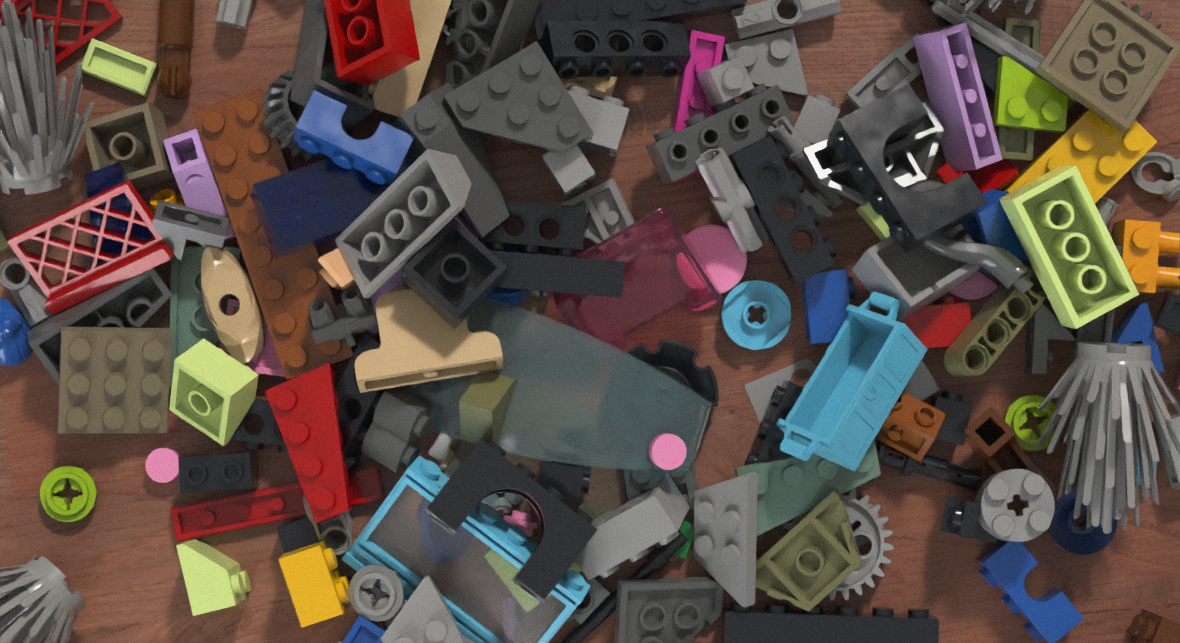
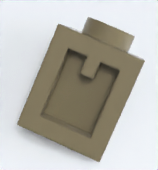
[428,427,475,478]

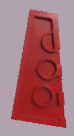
[265,362,352,524]

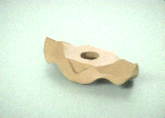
[201,246,264,364]

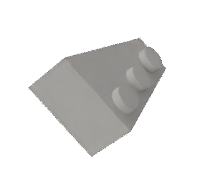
[575,473,690,581]

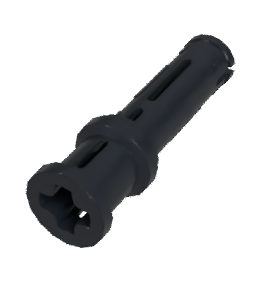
[876,440,981,491]

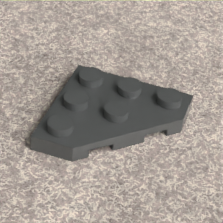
[443,41,594,154]
[614,577,724,643]

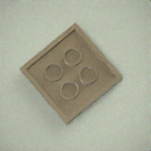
[1035,0,1180,133]
[57,327,172,434]

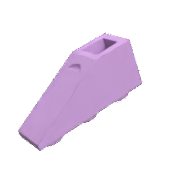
[163,129,236,248]

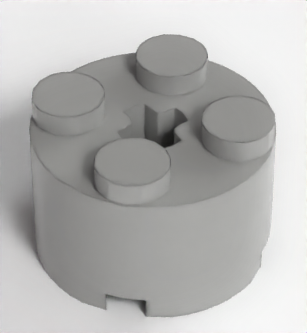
[975,469,1055,542]

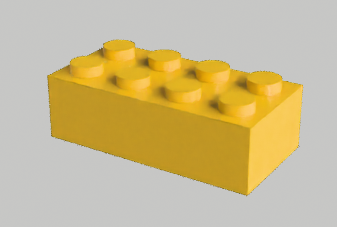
[1002,108,1157,203]

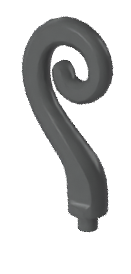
[908,180,1034,295]

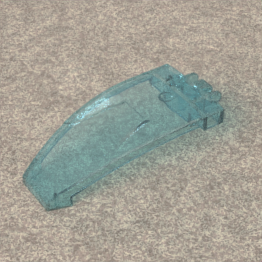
[405,298,712,472]

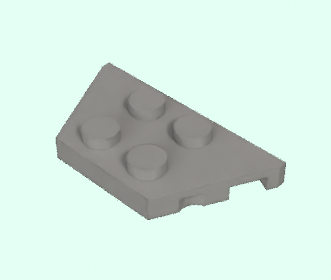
[694,472,758,608]
[380,573,467,643]

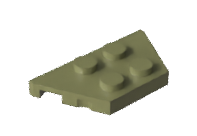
[756,488,862,611]

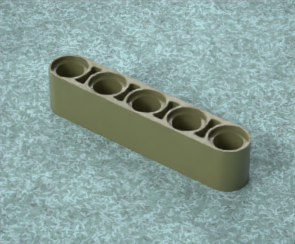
[944,259,1047,377]

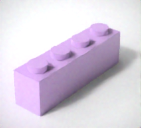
[913,22,1002,172]

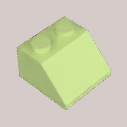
[169,338,259,446]
[176,538,251,616]

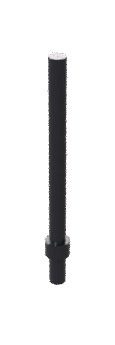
[561,530,689,643]

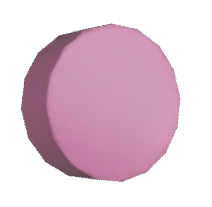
[649,433,687,470]
[145,448,181,483]

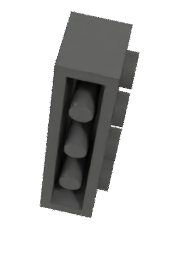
[645,83,795,185]

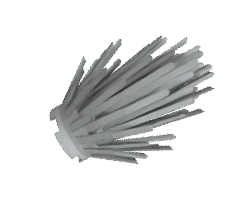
[0,0,94,195]
[1035,342,1180,534]
[0,555,86,643]

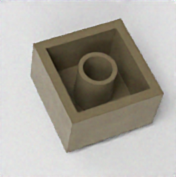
[83,102,175,197]

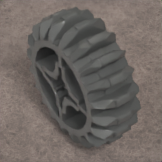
[260,69,356,161]

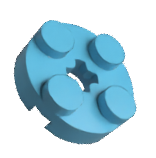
[720,280,791,350]

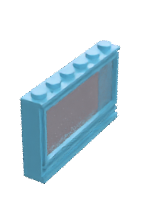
[341,455,591,643]

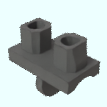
[308,286,378,347]

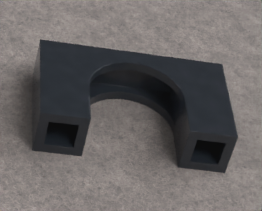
[829,83,988,253]
[424,439,598,603]

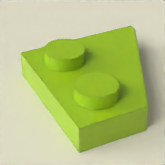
[993,56,1068,133]

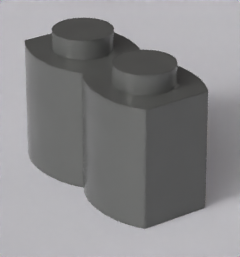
[361,387,432,472]

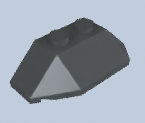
[802,101,944,206]

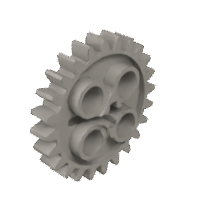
[778,488,894,600]

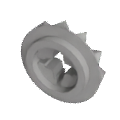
[349,564,406,622]

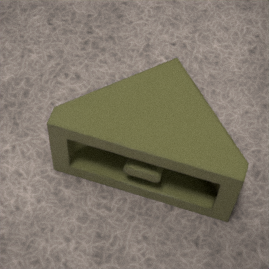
[459,371,517,444]

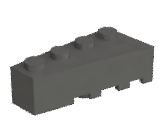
[290,0,374,127]
[27,267,172,386]

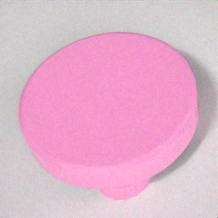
[676,224,747,295]

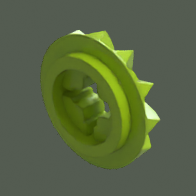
[1004,395,1056,451]
[40,465,98,522]

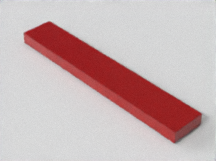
[170,465,385,542]

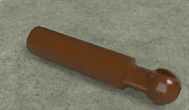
[156,0,195,99]

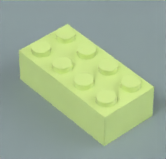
[999,165,1139,329]

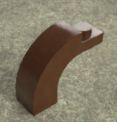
[964,407,1058,503]

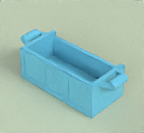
[776,291,928,472]

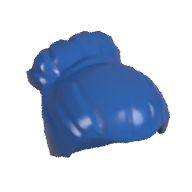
[0,298,33,367]

